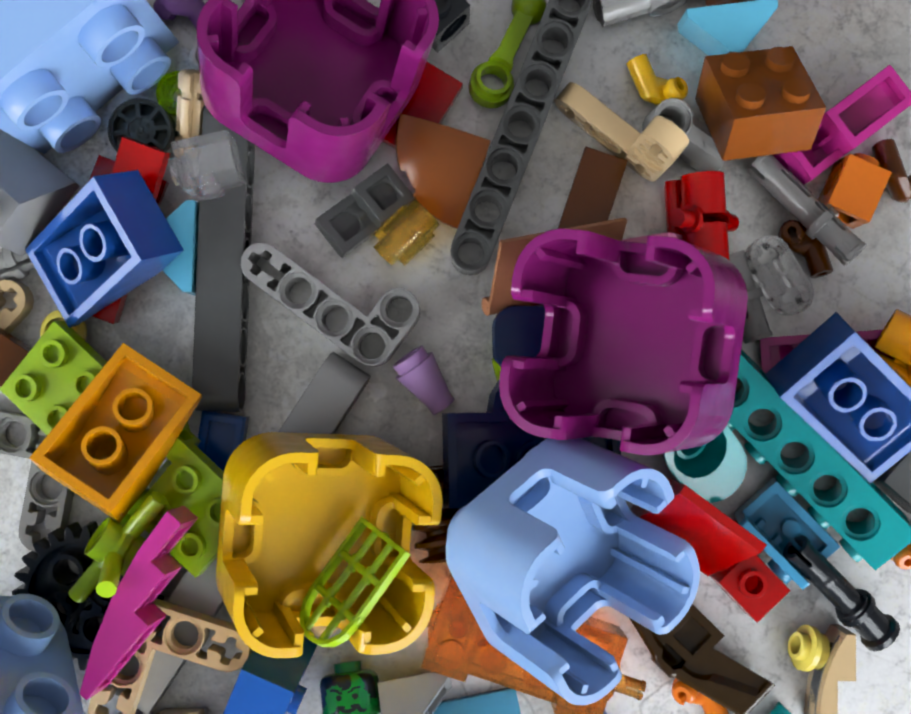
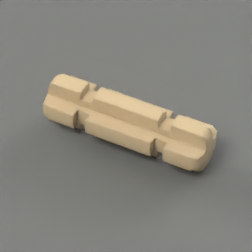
[175,69,205,160]

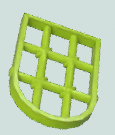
[300,516,411,647]

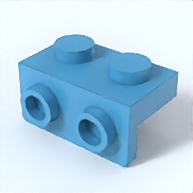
[734,477,841,590]

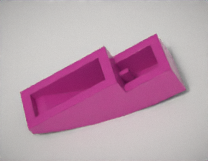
[773,65,911,185]

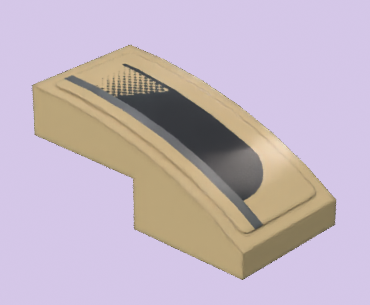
[804,624,856,714]

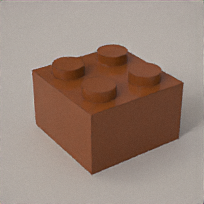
[695,46,826,161]

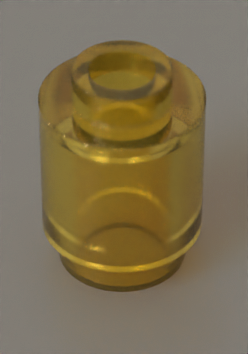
[373,200,440,266]

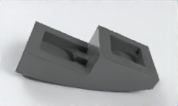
[314,163,415,258]

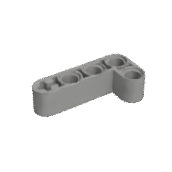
[240,243,421,367]

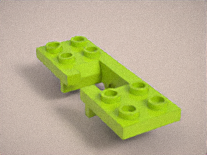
[0,321,224,578]

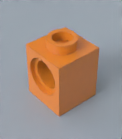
[818,153,892,229]

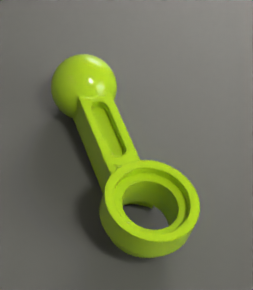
[468,0,546,108]

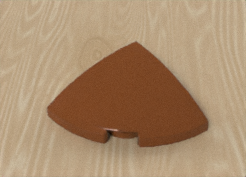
[395,113,491,229]

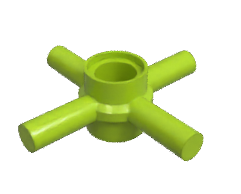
[68,491,168,603]

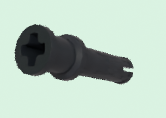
[783,535,900,652]

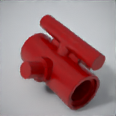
[664,171,739,261]

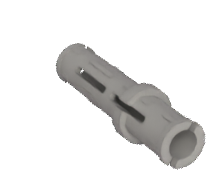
[747,155,867,266]

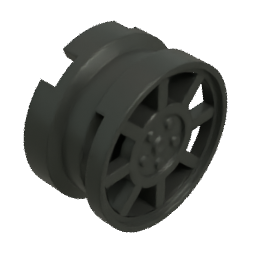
[108,98,180,162]

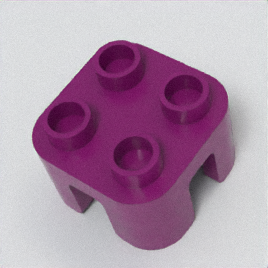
[197,0,439,183]
[499,229,748,456]

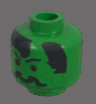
[320,660,381,714]

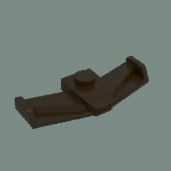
[629,604,775,714]

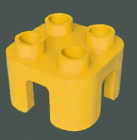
[216,432,443,658]

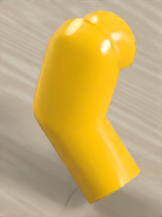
[626,54,688,105]

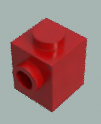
[709,555,790,623]

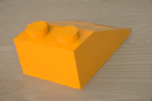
[29,343,202,523]

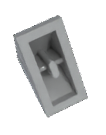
[377,671,453,714]

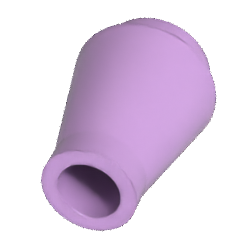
[393,346,455,415]

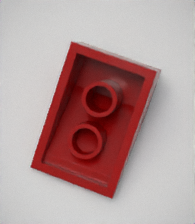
[630,477,767,576]

